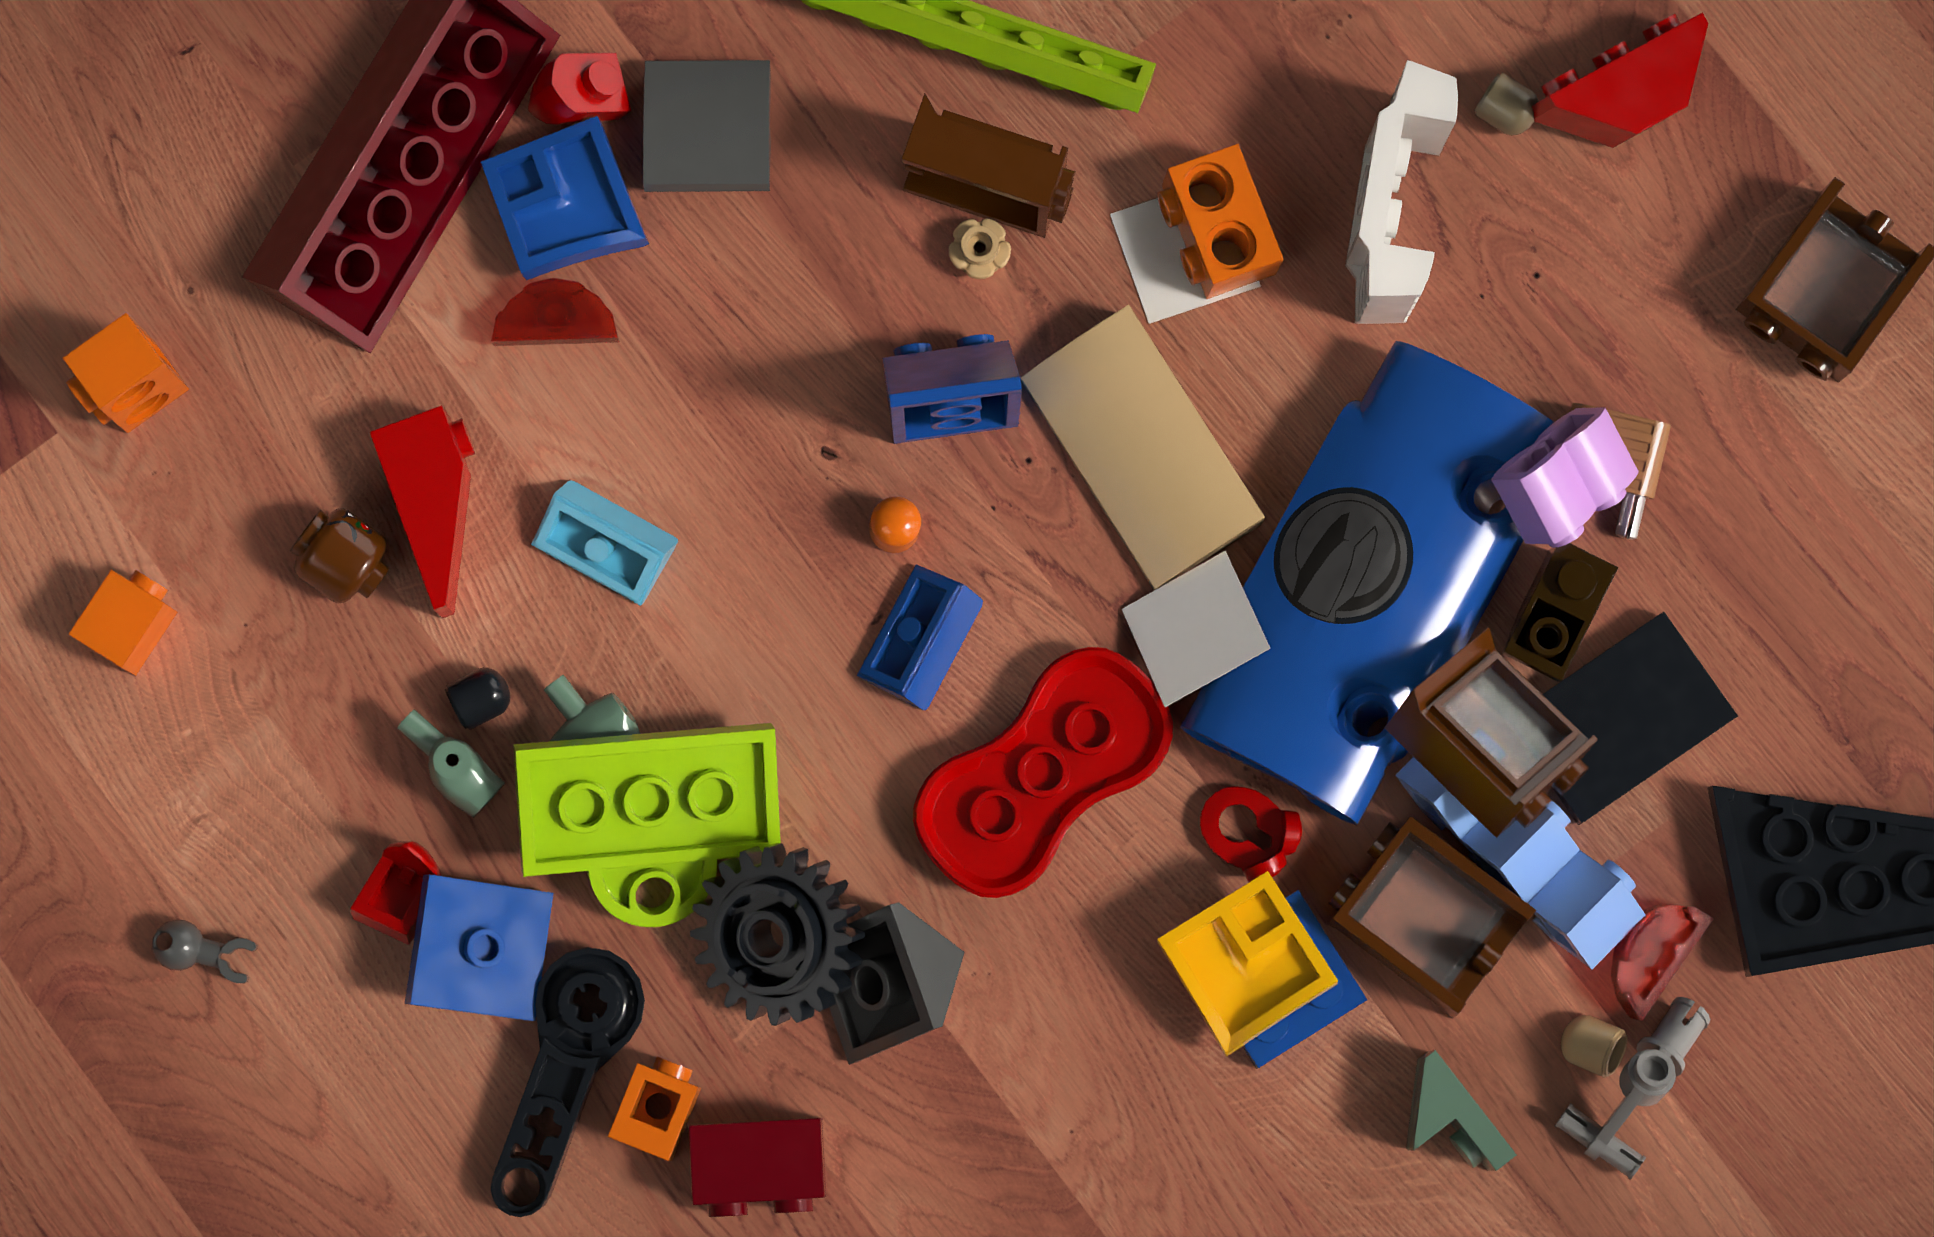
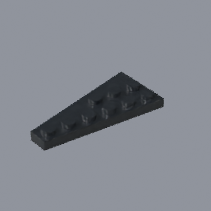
[1707,786,1934,977]

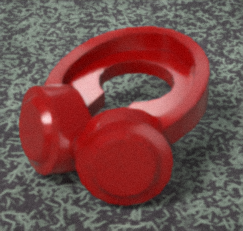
[1200,786,1302,882]

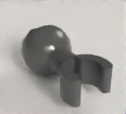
[152,919,258,984]

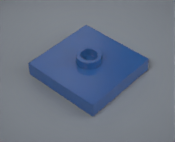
[405,874,554,1021]

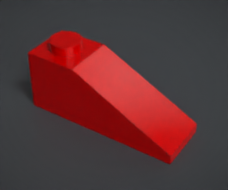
[370,405,475,619]

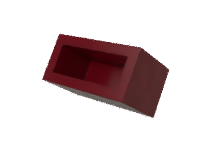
[689,1118,827,1217]

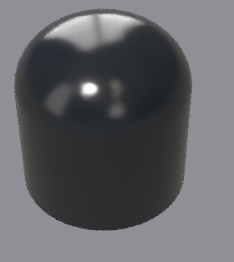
[445,667,510,730]

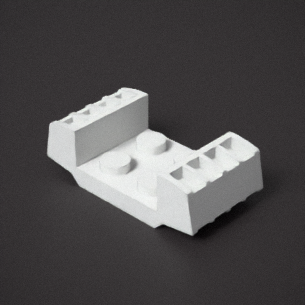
[1345,60,1458,324]

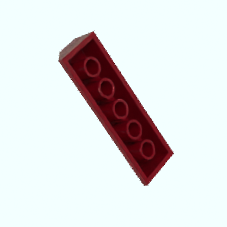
[242,0,561,354]

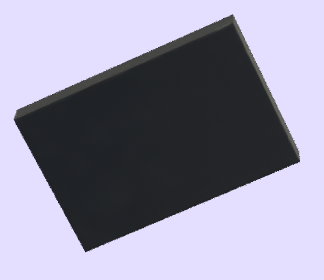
[1511,611,1738,825]

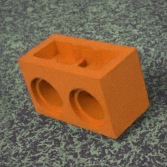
[1157,144,1284,300]
[63,313,189,433]

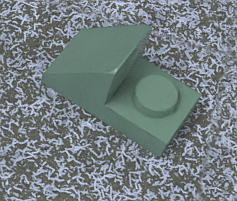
[1406,1050,1517,1171]

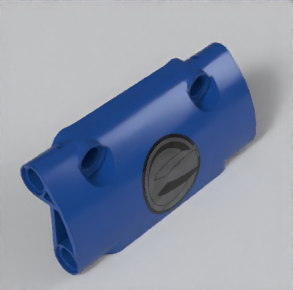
[1180,341,1554,825]

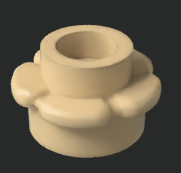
[949,218,1011,279]

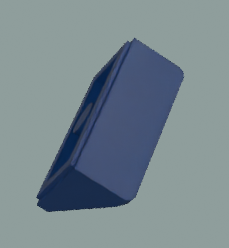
[857,564,983,710]

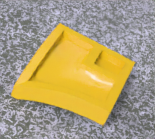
[1157,871,1338,1057]

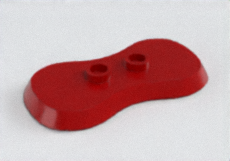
[913,647,1173,898]

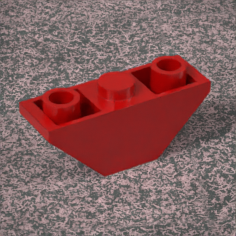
[1532,12,1709,148]

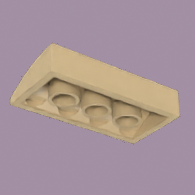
[1020,305,1265,590]

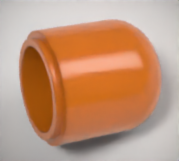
[869,496,921,553]

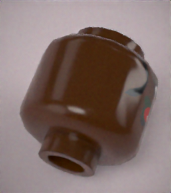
[290,508,390,603]

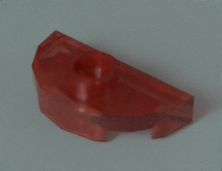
[491,278,619,346]
[1611,903,1714,1021]

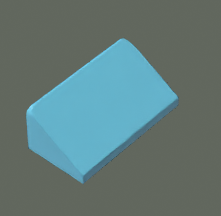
[531,480,678,606]

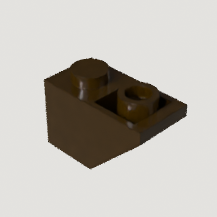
[1502,543,1619,683]

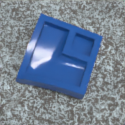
[481,116,649,281]

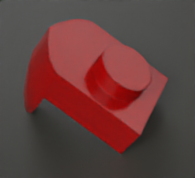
[528,53,631,125]
[350,841,441,945]

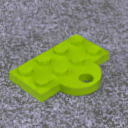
[513,723,781,927]

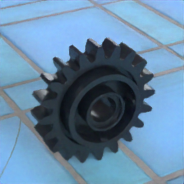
[690,843,865,1026]

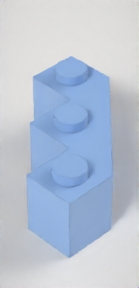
[1395,730,1646,969]

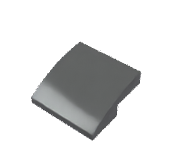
[643,60,771,192]

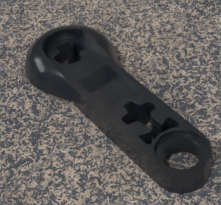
[490,947,645,1217]

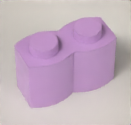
[1491,407,1639,548]

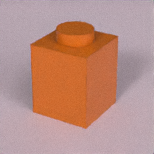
[69,569,178,676]

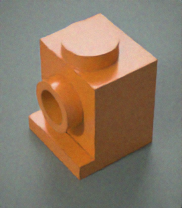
[608,1056,701,1161]

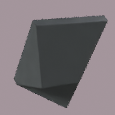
[829,902,965,1065]

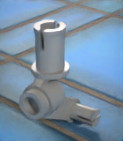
[1555,997,1711,1180]

